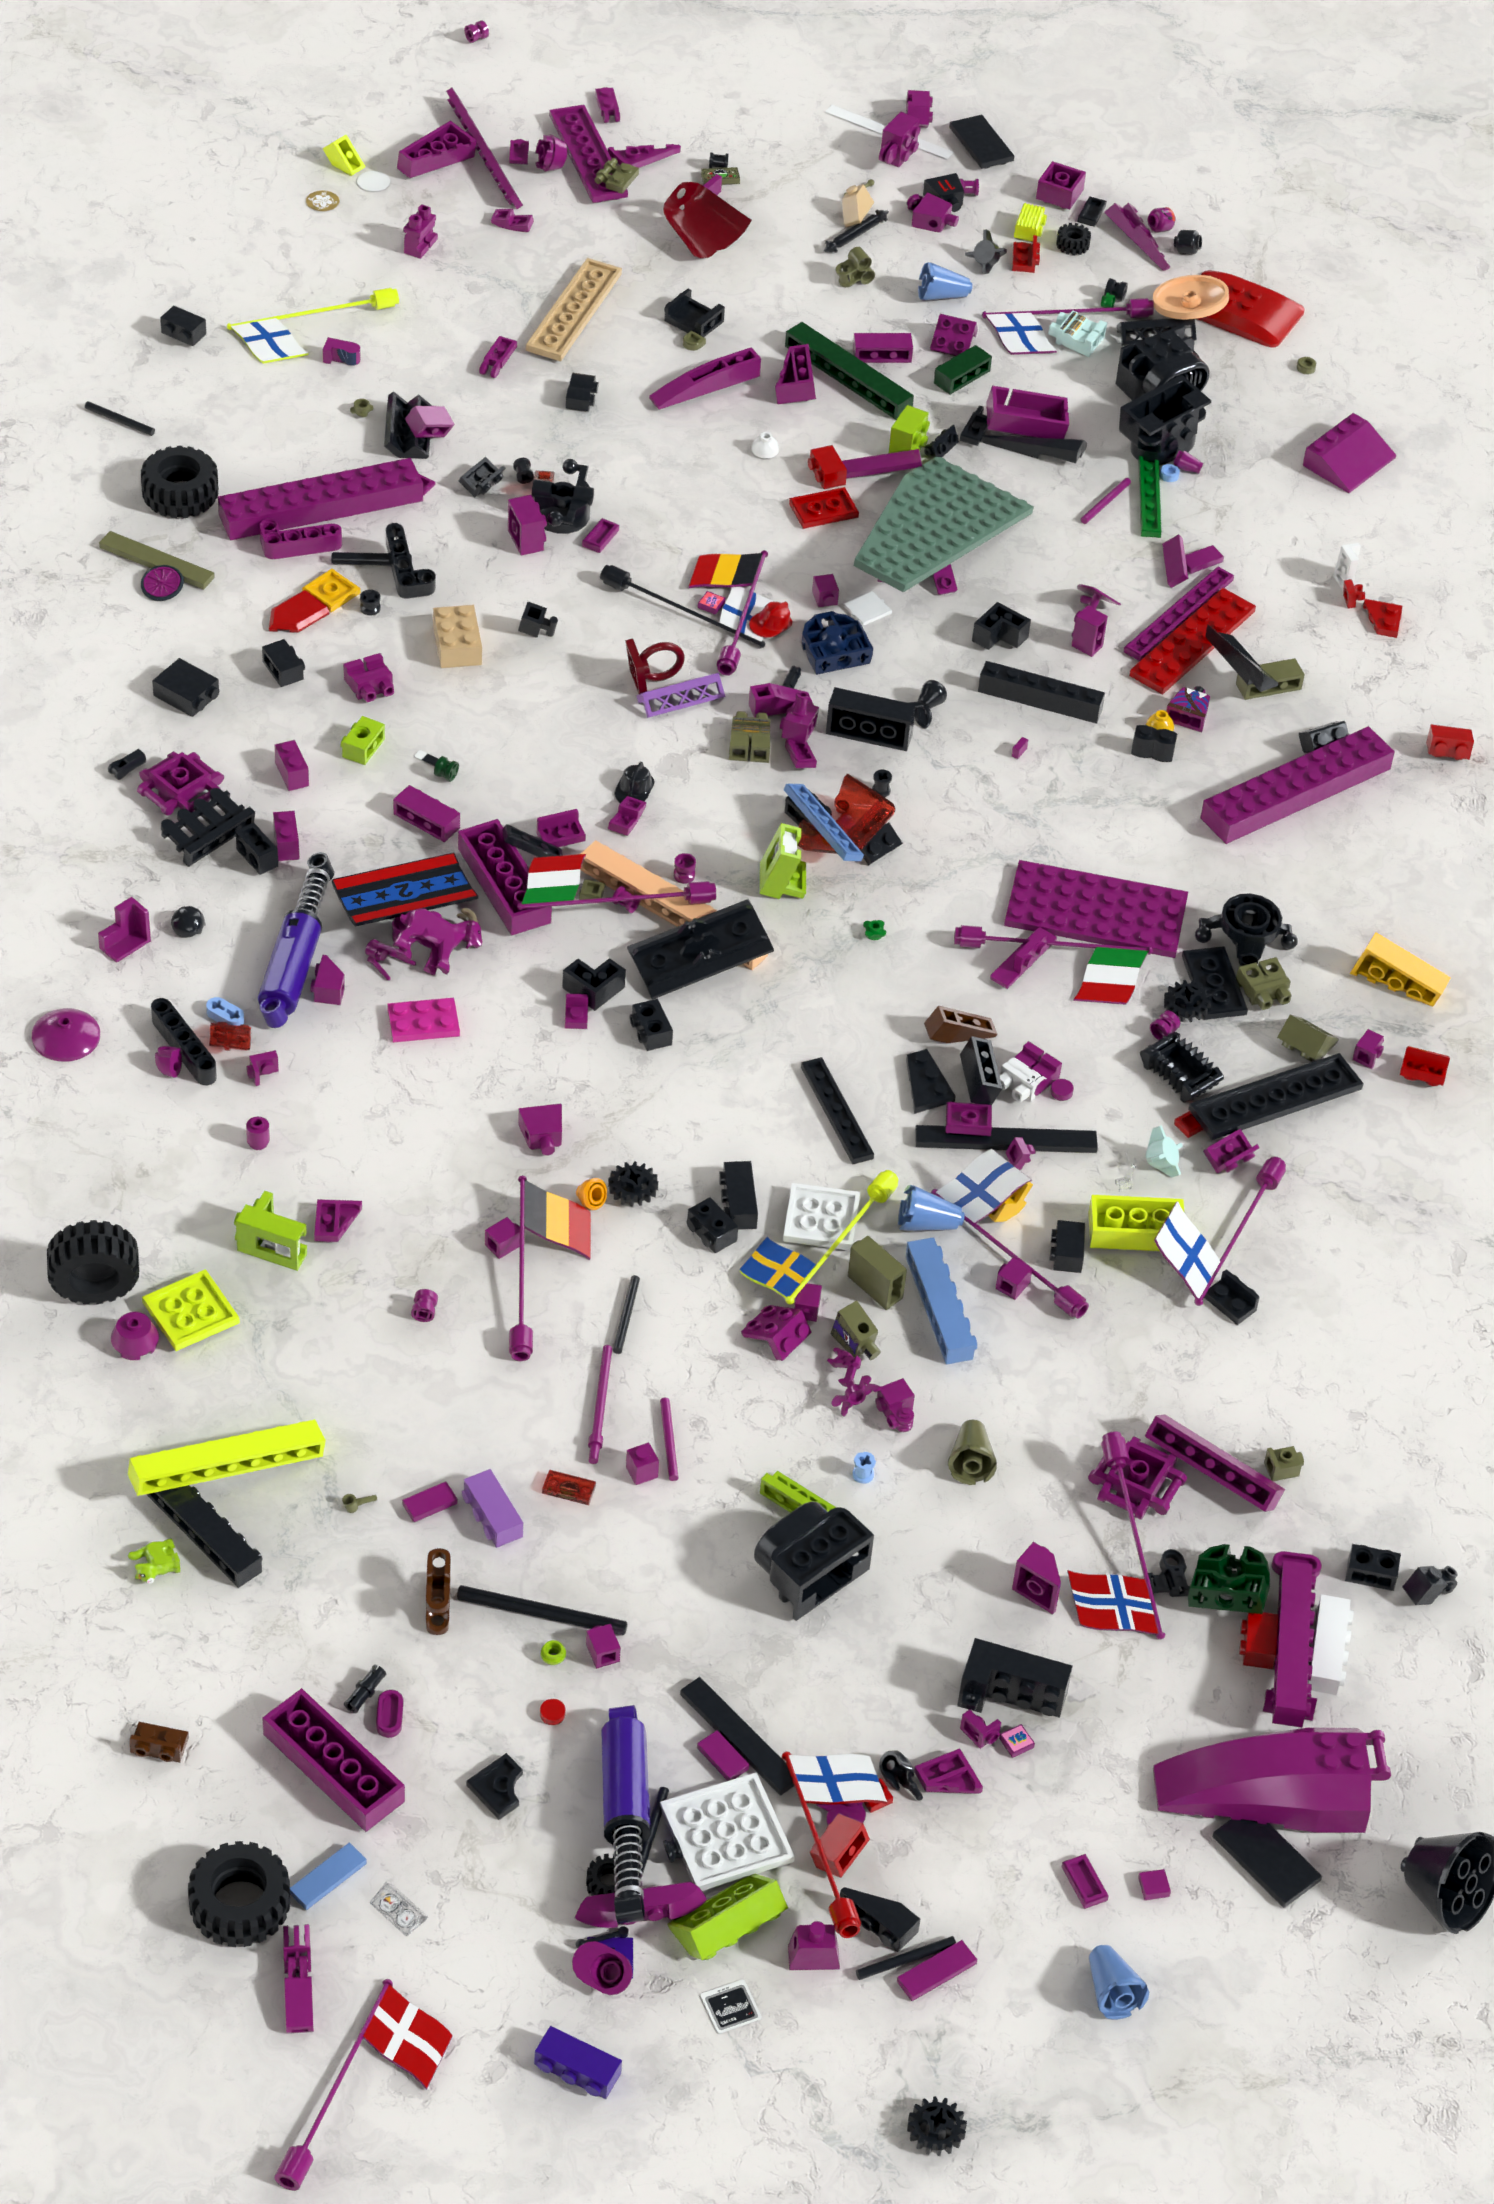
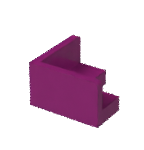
[98,897,151,962]

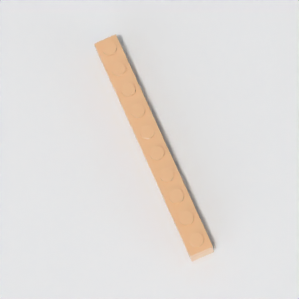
[581,840,768,970]

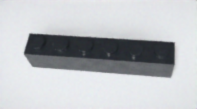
[978,661,1105,724]
[147,1485,263,1588]

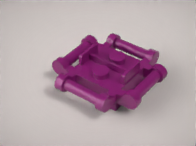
[137,751,224,816]
[1088,1436,1187,1520]

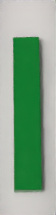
[1138,456,1162,538]

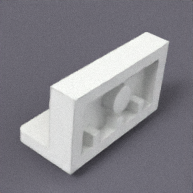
[1333,543,1361,590]

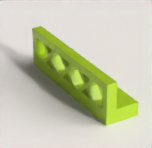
[760,1471,837,1513]

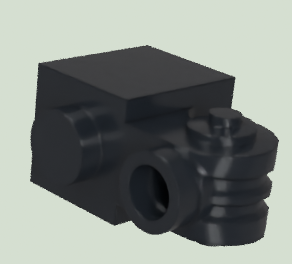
[1402,1566,1458,1605]

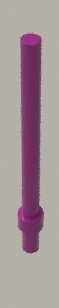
[588,1345,612,1464]

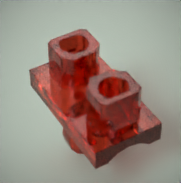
[209,1022,251,1051]

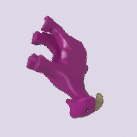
[393,908,483,975]

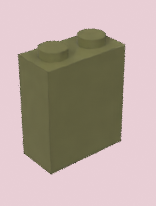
[848,1236,907,1310]

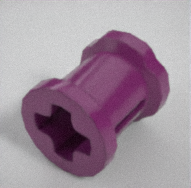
[960,179,979,196]
[612,886,641,913]

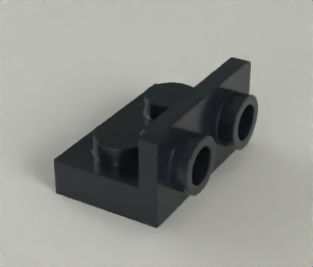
[1204,1269,1260,1325]

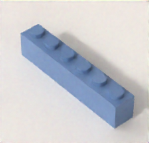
[905,1237,977,1365]

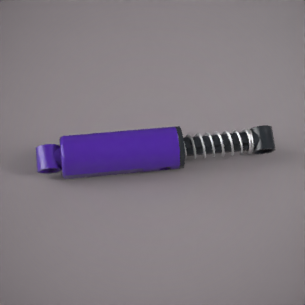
[258,852,335,1028]
[601,1705,651,1924]

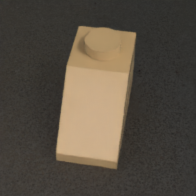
[842,184,874,227]

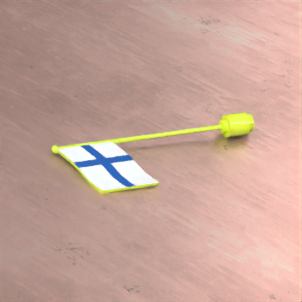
[227,288,399,363]

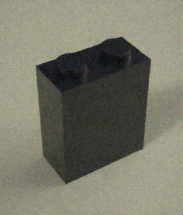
[152,658,220,717]

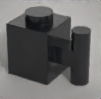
[518,602,558,637]

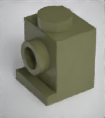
[1264,1446,1304,1481]

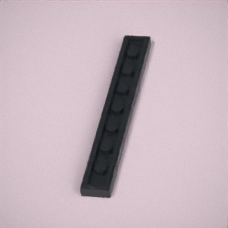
[915,1125,1098,1153]

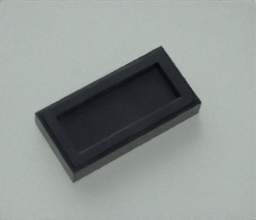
[1077,196,1107,227]

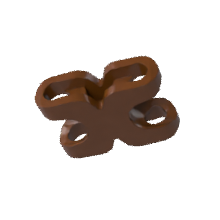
[426,1548,451,1635]

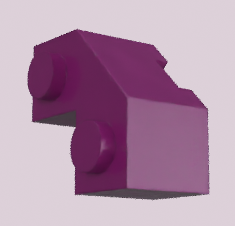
[906,90,933,128]

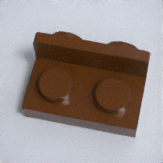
[129,1722,189,1763]

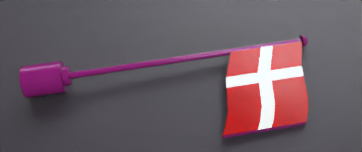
[274,1979,453,2191]

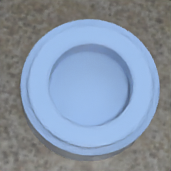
[1159,464,1180,482]

